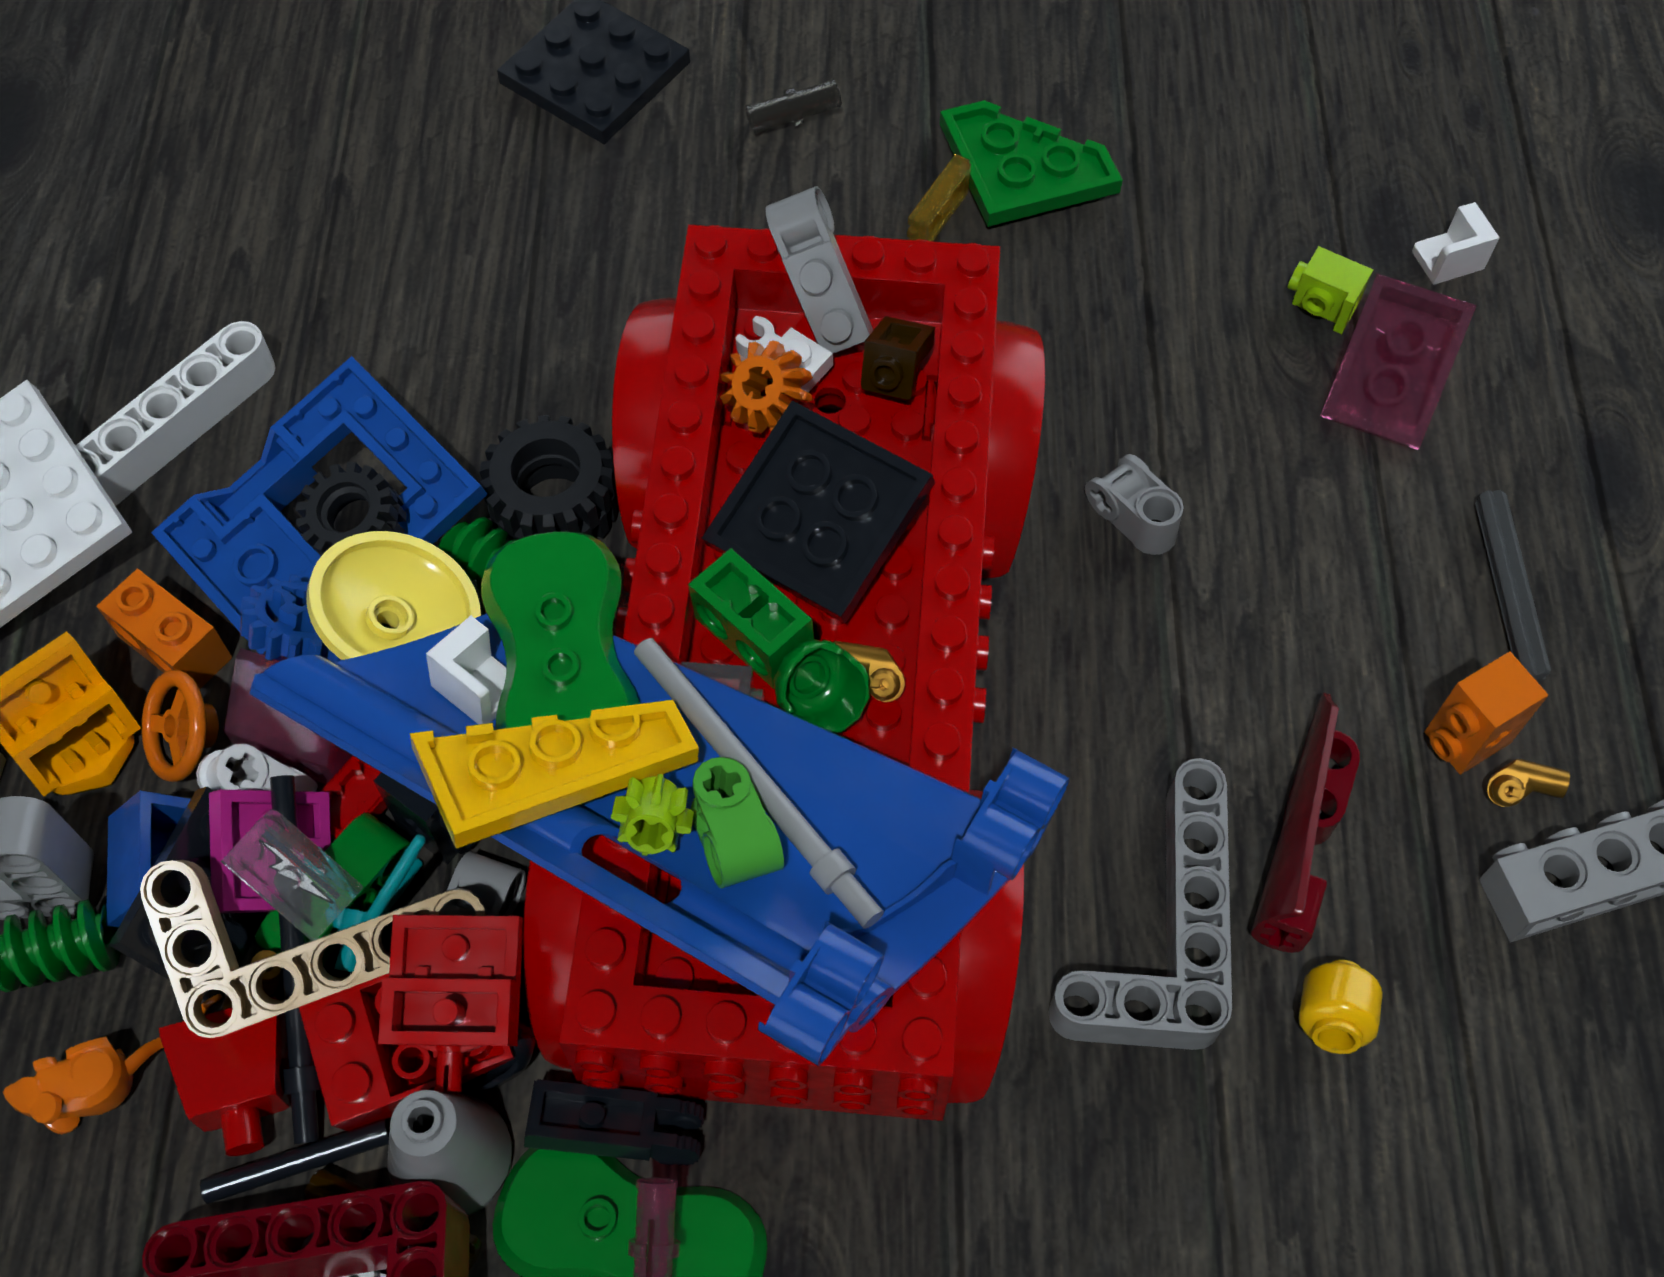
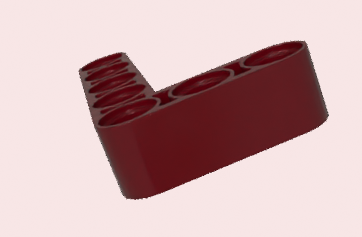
[142,1181,470,1277]

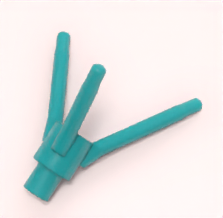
[310,834,426,973]

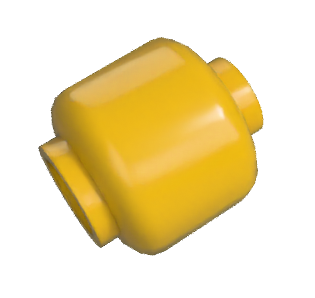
[1299,960,1383,1054]

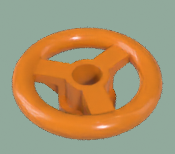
[141,670,219,782]

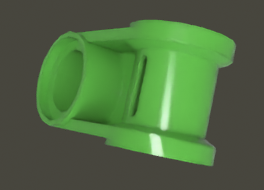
[691,757,784,889]

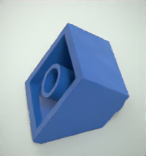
[106,790,191,927]

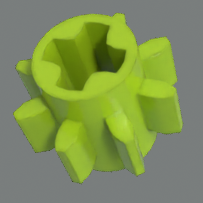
[611,774,694,856]

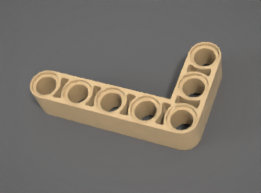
[140,860,486,1038]

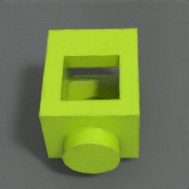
[1287,246,1373,334]

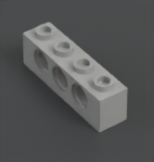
[1479,800,1664,943]

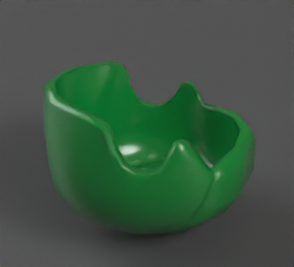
[773,639,870,734]

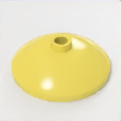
[306,531,481,660]

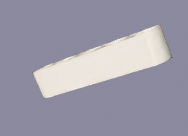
[75,321,276,506]

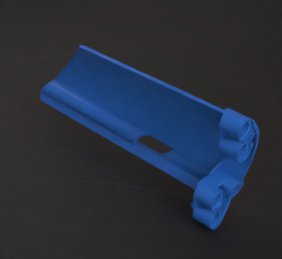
[250,613,1070,1066]

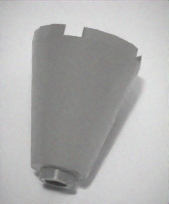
[387,1090,513,1219]

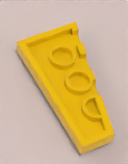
[410,700,699,849]

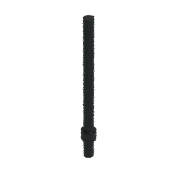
[270,775,321,1144]

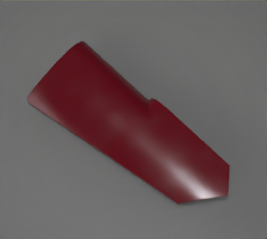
[1251,692,1360,953]

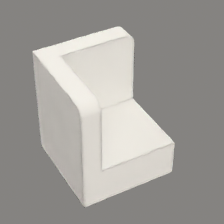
[1412,202,1500,285]
[426,615,506,725]

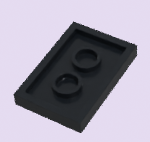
[109,787,268,1003]

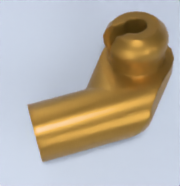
[1487,759,1570,807]

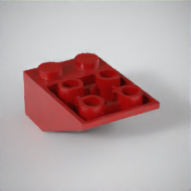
[299,973,514,1131]

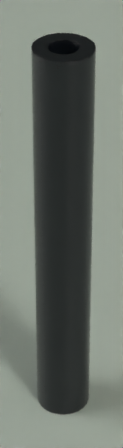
[200,1119,390,1204]

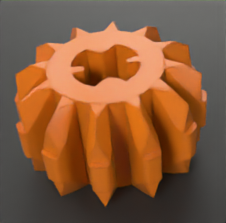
[720,340,813,434]

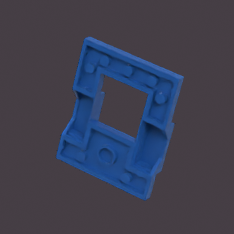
[151,356,488,667]

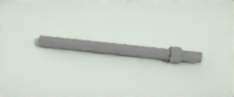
[634,638,884,929]

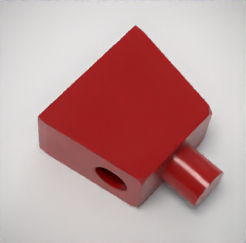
[159,996,291,1156]

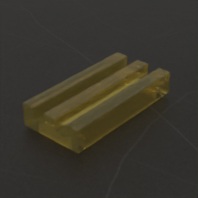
[907,154,971,241]

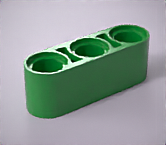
[255,812,411,966]

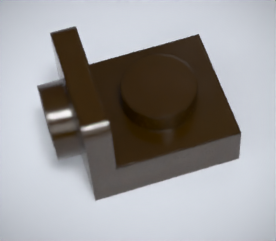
[861,316,935,400]

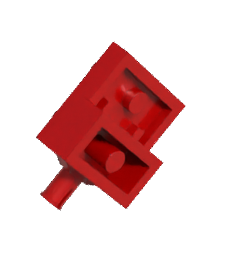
[378,915,524,1092]

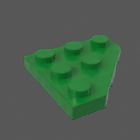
[940,100,1123,227]

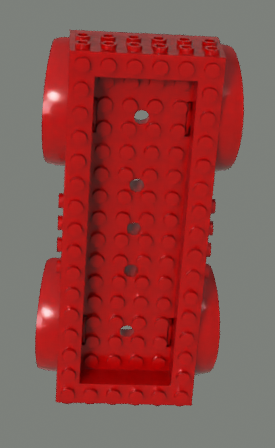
[523,224,1045,1121]

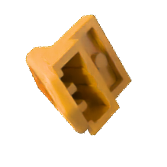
[0,631,141,797]

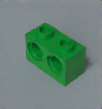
[688,548,814,689]

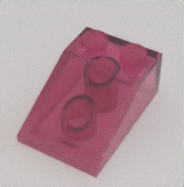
[1321,273,1477,450]

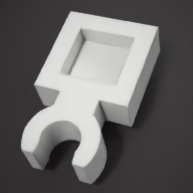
[735,316,833,393]

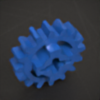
[240,574,341,662]

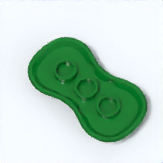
[481,531,640,730]
[492,1148,767,1277]

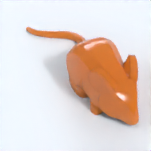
[3,994,222,1135]

